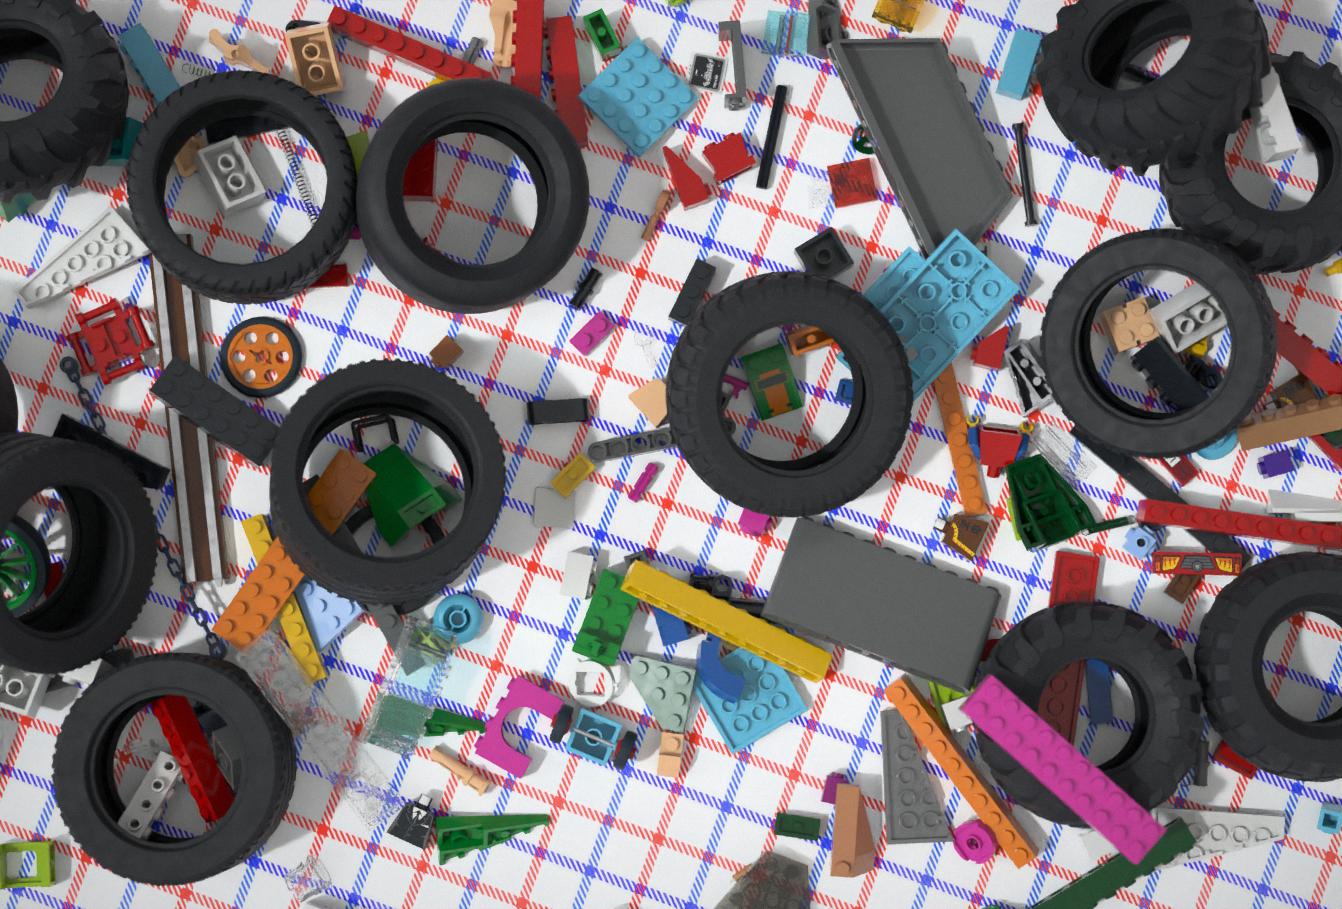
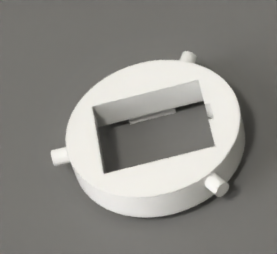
[568,658,619,708]

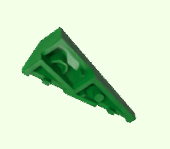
[368,691,485,740]
[435,814,549,866]

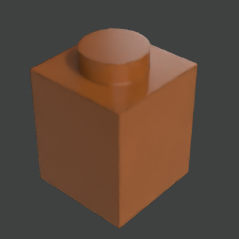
[429,335,464,371]

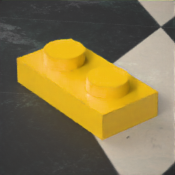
[550,452,596,499]

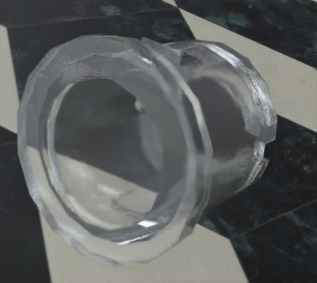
[284,854,333,903]

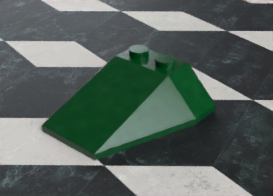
[1005,453,1097,553]

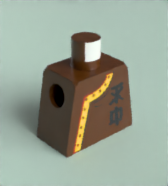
[1263,373,1316,410]
[933,514,989,562]

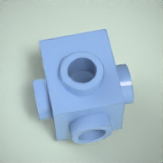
[1122,525,1157,561]

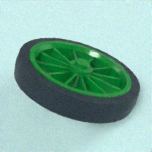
[0,514,51,616]

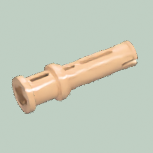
[428,745,492,797]

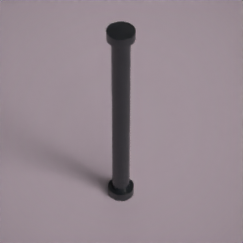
[1011,123,1038,227]

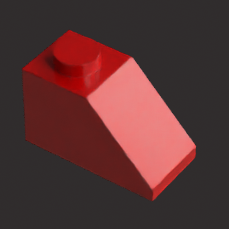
[970,326,1009,372]

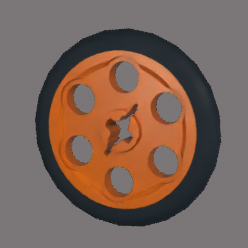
[220,316,302,398]

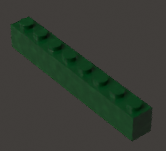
[1028,816,1197,909]

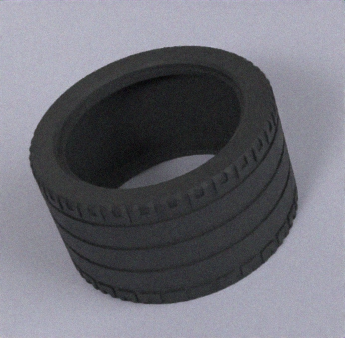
[269,358,507,606]

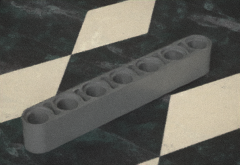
[588,417,736,463]

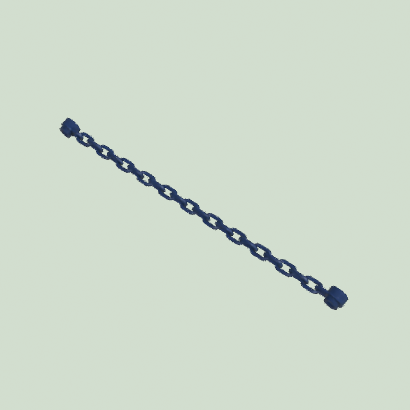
[59,356,228,659]

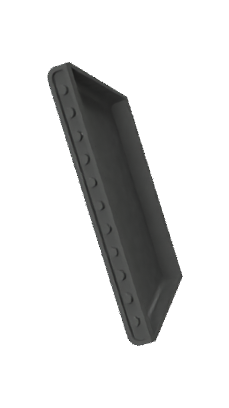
[826,38,1013,260]

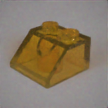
[872,0,925,33]

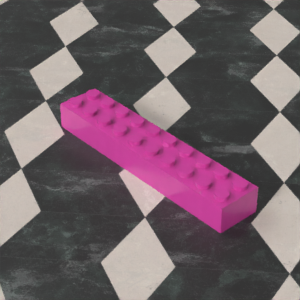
[958,675,1166,865]

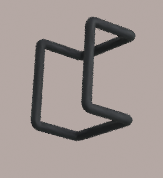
[351,414,400,453]

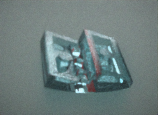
[761,10,811,57]

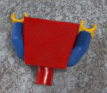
[966,415,1034,478]

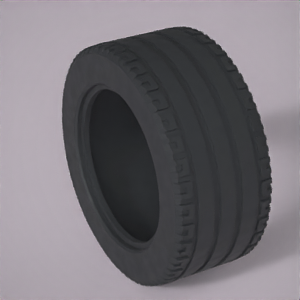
[0,432,159,675]
[51,652,297,886]

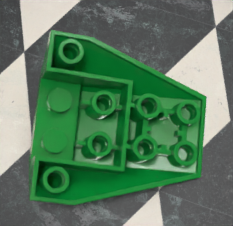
[362,443,462,548]

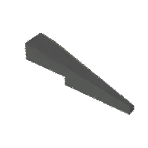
[807,0,848,59]

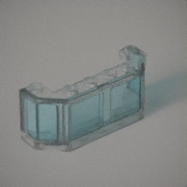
[358,614,460,759]

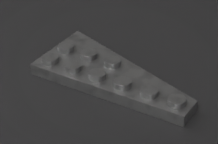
[880,710,954,845]

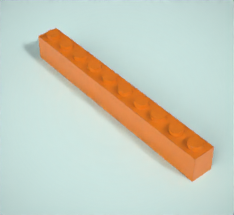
[883,673,1039,869]

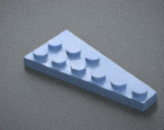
[270,522,366,652]

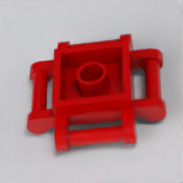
[66,297,155,386]

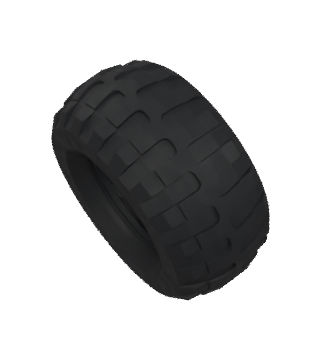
[1193,551,1342,782]

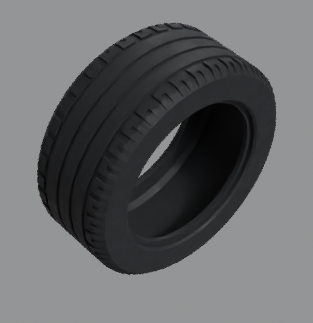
[1040,228,1278,459]

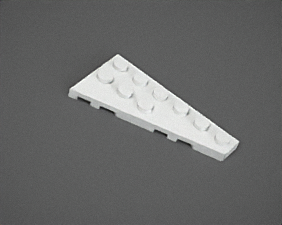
[12,206,151,309]

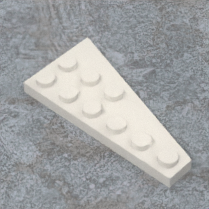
[1150,807,1285,872]

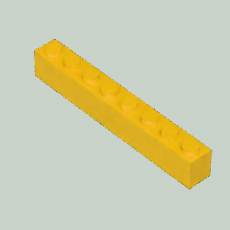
[241,513,329,685]

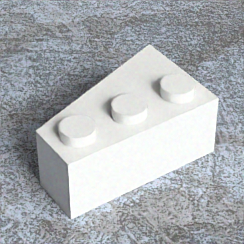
[48,658,113,689]

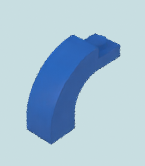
[696,632,746,704]

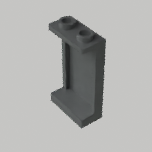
[718,20,747,111]

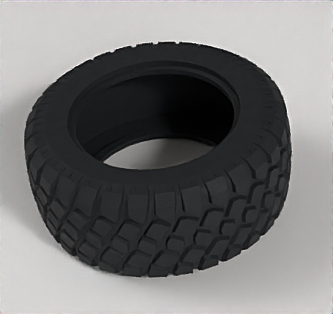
[666,271,913,518]

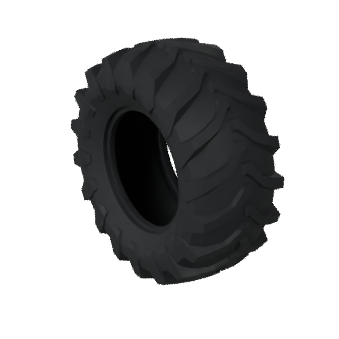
[0,0,129,204]
[1036,0,1272,177]
[1159,51,1342,275]
[973,601,1204,829]

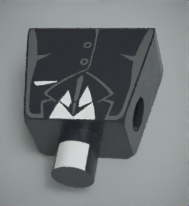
[386,793,436,850]

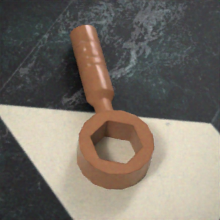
[641,190,672,241]

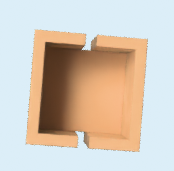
[1099,296,1160,355]

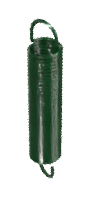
[1082,515,1136,536]

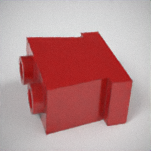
[702,132,756,186]

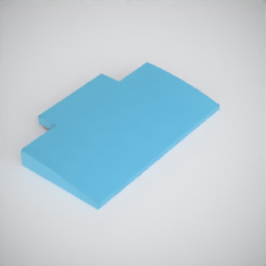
[836,228,1021,402]

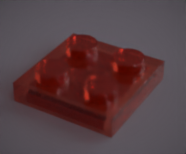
[826,158,878,209]

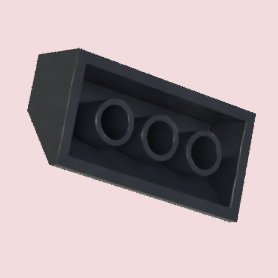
[1130,336,1209,412]

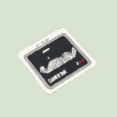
[684,50,728,94]

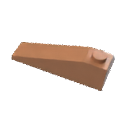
[829,783,876,878]

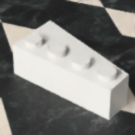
[1249,67,1302,164]

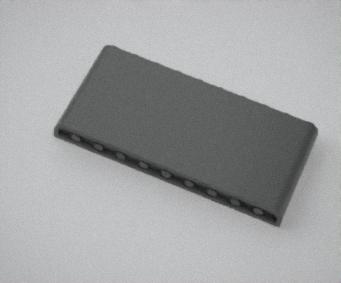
[760,516,1002,695]

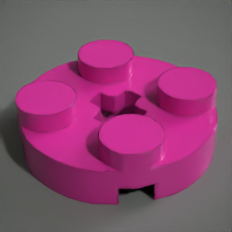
[953,819,998,864]

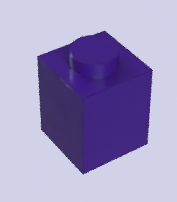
[1257,450,1294,479]

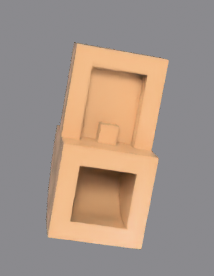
[656,732,684,778]

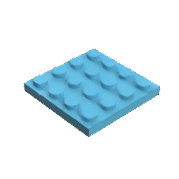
[577,37,699,158]
[694,647,808,755]

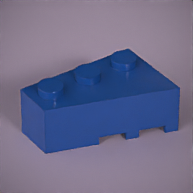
[651,605,692,647]

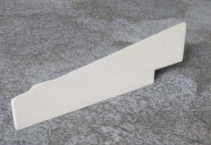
[1267,489,1342,523]

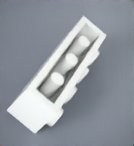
[117,751,184,841]

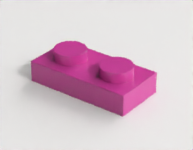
[569,311,615,357]

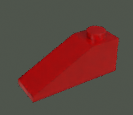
[662,146,711,211]

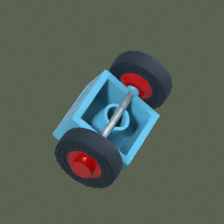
[549,704,638,770]

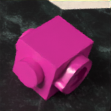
[737,509,772,538]

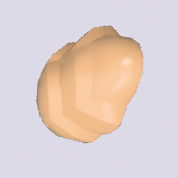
[173,133,205,178]

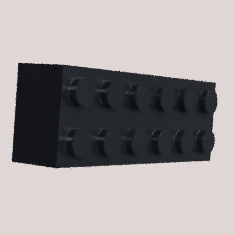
[149,355,280,469]

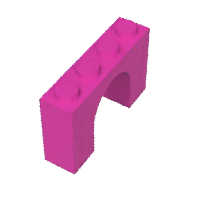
[474,675,565,779]

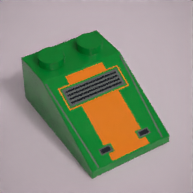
[740,343,803,421]

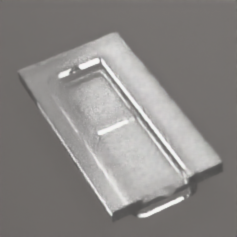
[1029,419,1098,489]

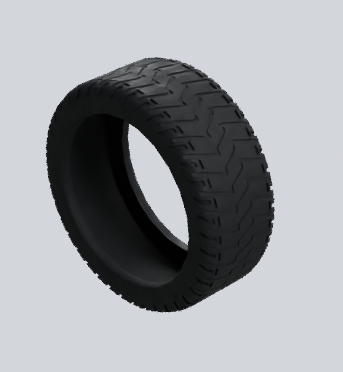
[126,70,358,305]

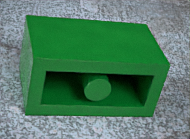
[583,8,621,62]

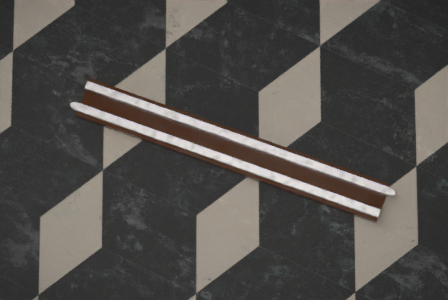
[149,233,229,588]

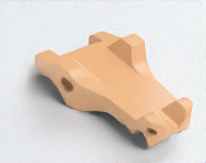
[489,0,517,68]
[209,29,277,75]

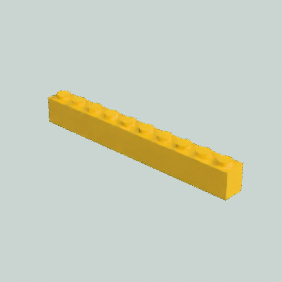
[620,560,832,684]

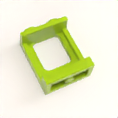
[0,840,56,890]

